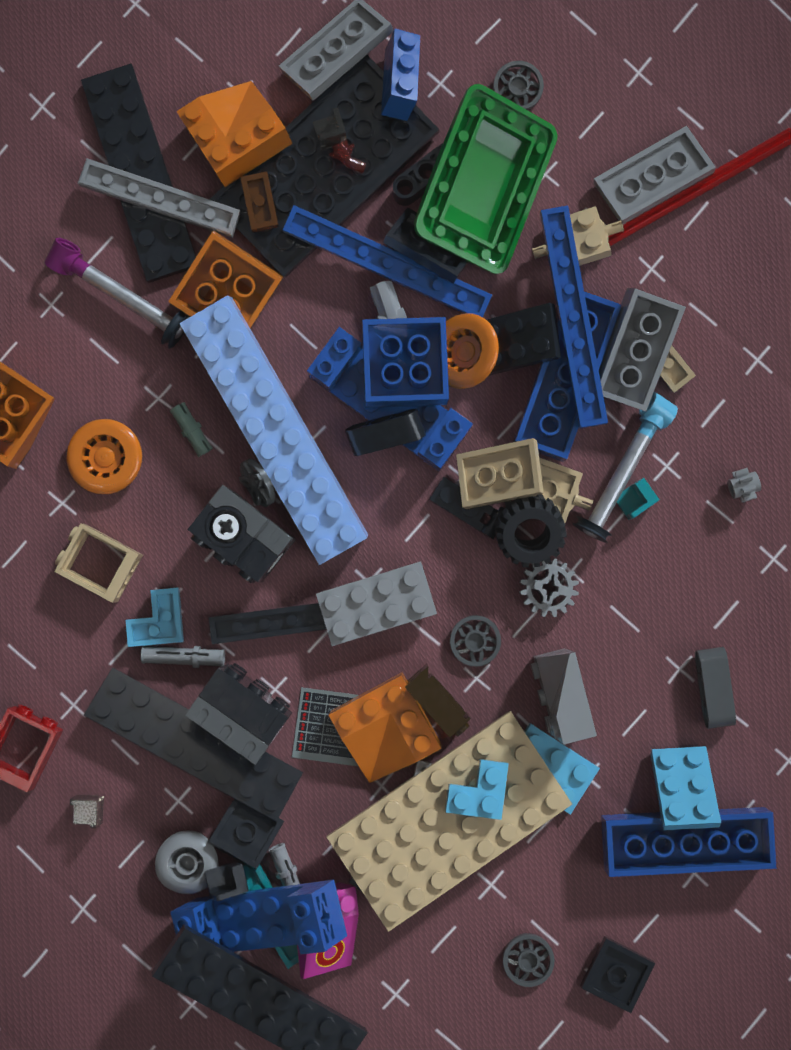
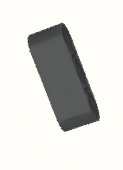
[695,647,736,729]

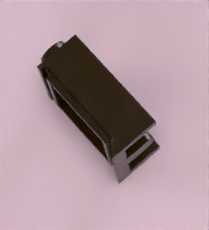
[405,663,471,737]

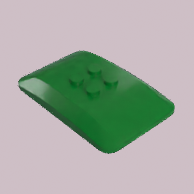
[414,84,558,274]

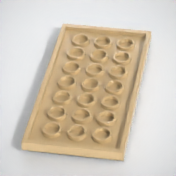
[326,711,572,932]

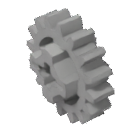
[519,558,579,617]

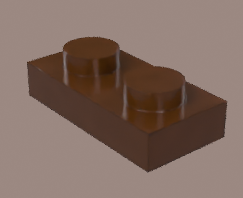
[240,172,279,232]

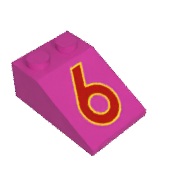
[297,882,359,979]

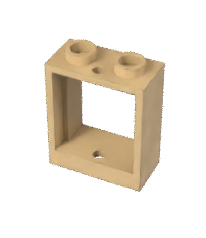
[54,523,143,603]

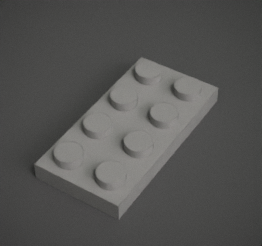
[279,0,394,101]
[594,126,716,225]
[316,561,437,646]

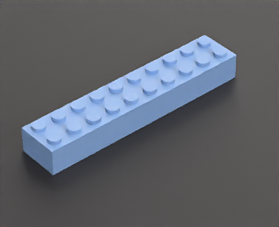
[179,295,368,565]

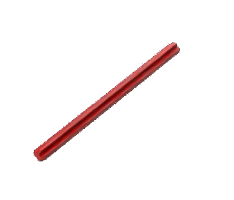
[608,128,791,246]

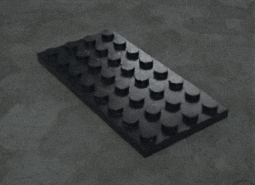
[209,55,439,279]

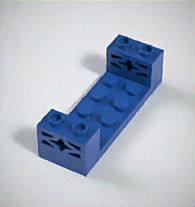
[307,327,473,472]
[171,880,347,955]

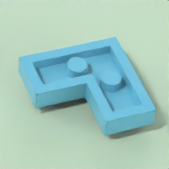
[126,588,184,647]
[445,759,509,820]

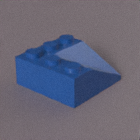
[362,317,449,408]

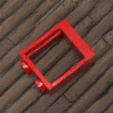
[0,704,63,793]

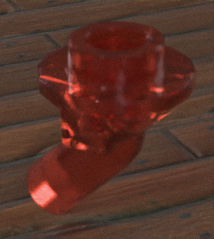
[329,140,366,173]

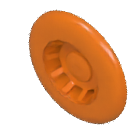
[446,313,499,389]
[66,419,142,494]

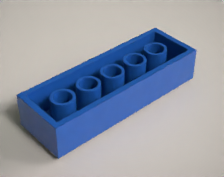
[513,291,622,462]
[601,807,777,877]

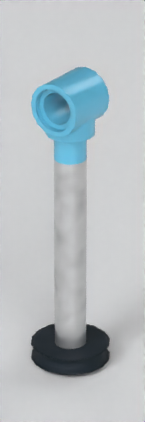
[572,392,678,543]

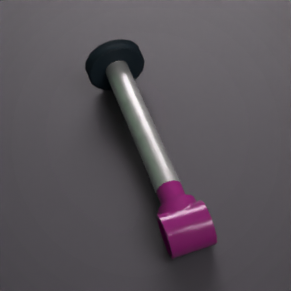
[44,237,191,349]

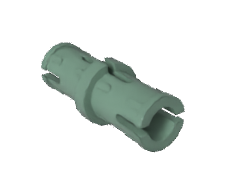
[170,402,213,457]

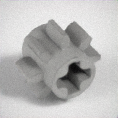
[727,468,761,502]

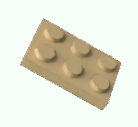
[456,438,544,509]

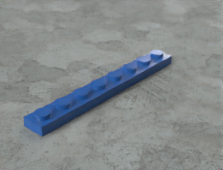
[283,205,492,317]
[540,205,608,429]

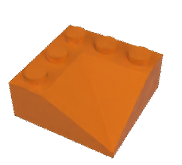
[176,81,293,187]
[168,231,283,328]
[0,361,55,469]
[329,672,441,783]

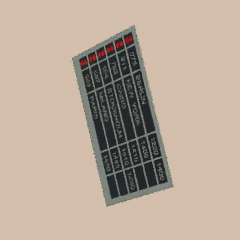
[292,687,359,766]

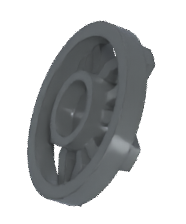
[493,61,544,110]
[239,459,275,507]
[450,615,501,667]
[503,933,555,987]

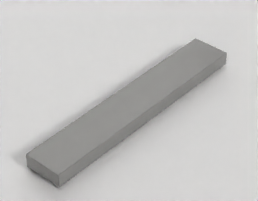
[78,158,241,238]

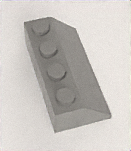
[599,288,686,411]

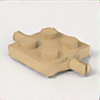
[532,206,624,266]
[533,458,594,523]

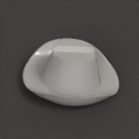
[155,830,218,894]

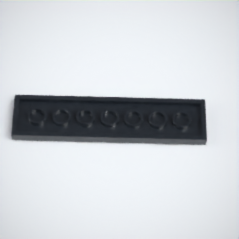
[81,63,196,283]
[84,667,303,822]
[151,924,368,1050]

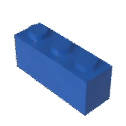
[381,29,420,121]

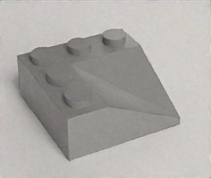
[531,648,597,745]

